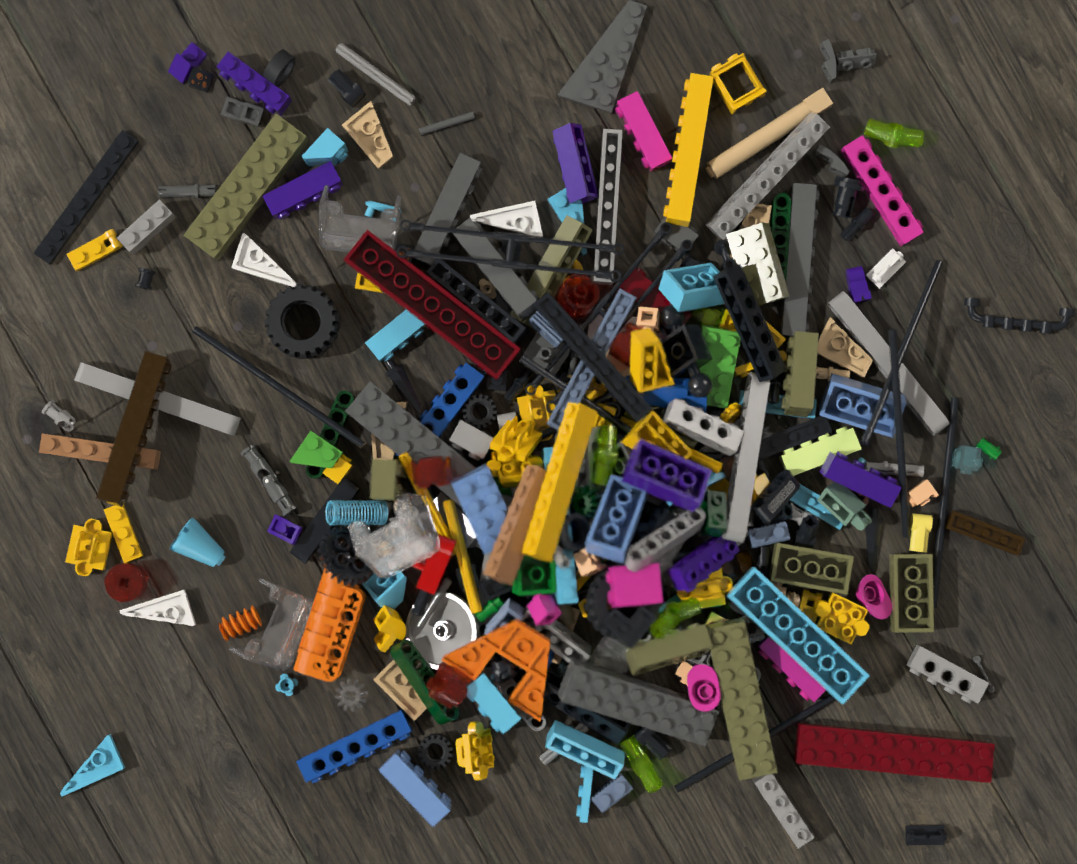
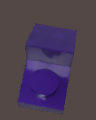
[168,42,207,84]
[267,514,303,545]

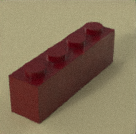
[620,267,692,330]

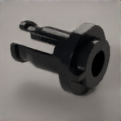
[832,176,865,219]
[488,654,520,684]

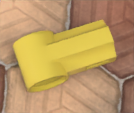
[909,513,933,553]

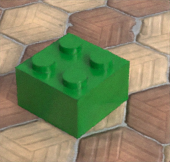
[512,554,556,596]

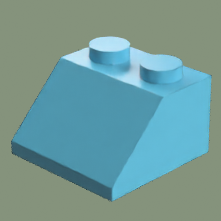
[302,128,348,166]

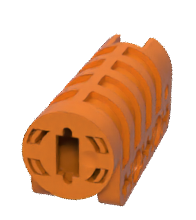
[293,568,366,682]

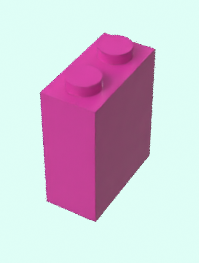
[606,563,663,607]

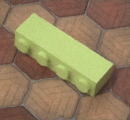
[779,426,861,476]

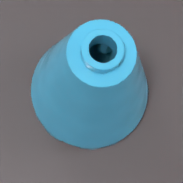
[169,517,225,567]

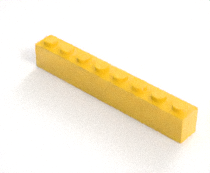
[663,73,713,227]
[522,403,597,562]

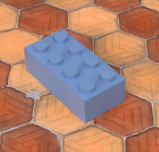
[819,373,906,438]
[450,464,508,554]
[586,475,648,564]
[379,749,452,827]

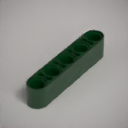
[770,193,791,282]
[306,390,355,479]
[390,639,459,725]

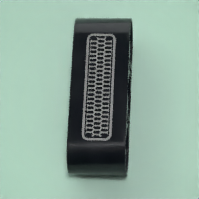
[752,470,800,523]

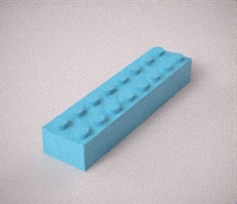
[726,567,870,704]

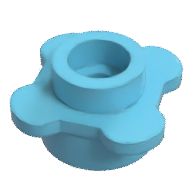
[275,674,298,696]

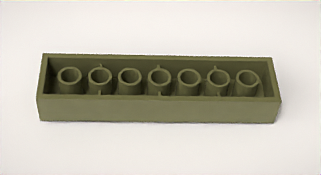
[184,114,309,261]
[706,617,777,781]

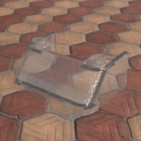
[319,185,401,252]
[229,578,314,671]

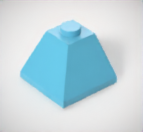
[362,557,407,609]

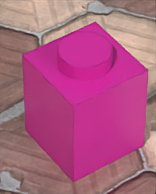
[527,594,562,625]

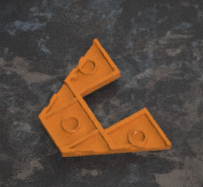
[441,619,550,721]

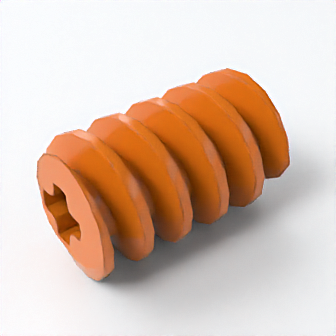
[219,605,262,641]

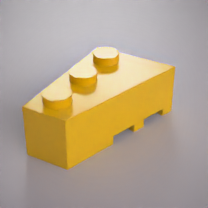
[630,328,675,393]
[621,410,693,459]

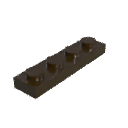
[945,510,1026,556]

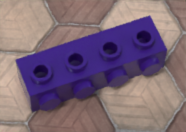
[217,52,292,116]
[553,123,598,204]
[263,161,343,220]
[819,451,902,508]
[667,535,740,592]

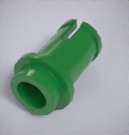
[976,437,1002,460]

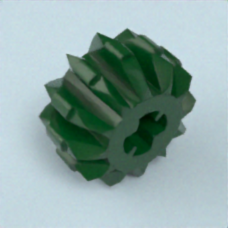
[570,485,601,518]

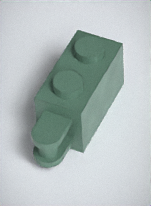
[817,482,872,530]

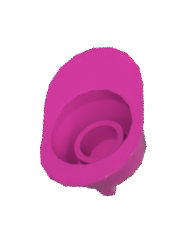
[856,574,892,619]
[687,664,720,712]

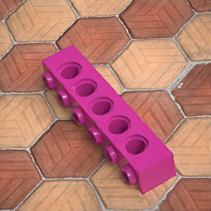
[840,135,923,247]

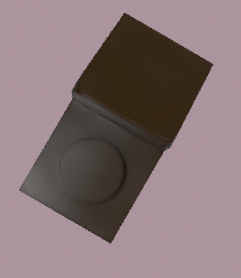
[721,550,755,578]

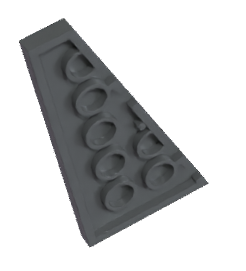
[557,0,647,114]

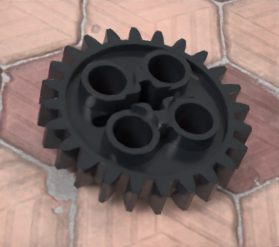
[317,526,377,587]

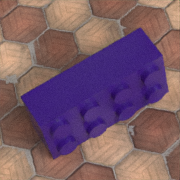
[622,439,712,512]

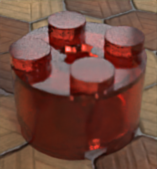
[556,274,599,319]
[608,322,641,367]
[411,456,453,489]
[104,563,148,602]
[426,662,471,709]

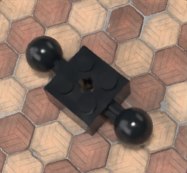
[660,305,713,398]
[614,499,681,566]

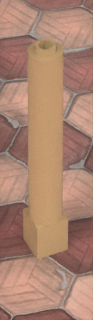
[706,88,833,179]

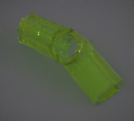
[864,118,924,148]
[592,425,618,486]
[649,597,701,639]
[619,735,664,794]

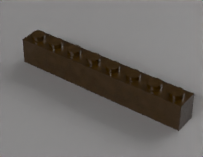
[96,351,172,507]

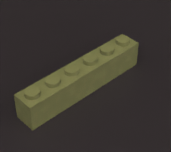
[510,215,592,330]

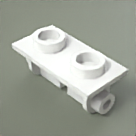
[866,248,906,289]

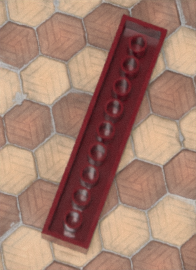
[343,229,521,381]
[794,722,995,783]

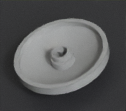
[406,592,479,670]

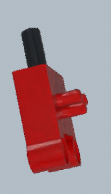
[411,534,457,616]

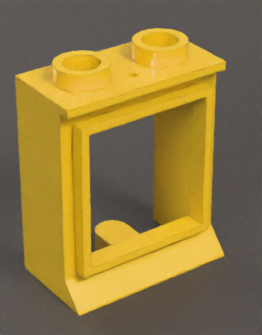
[709,53,767,115]

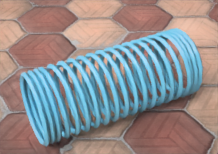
[326,500,388,525]

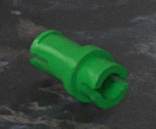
[475,596,505,623]

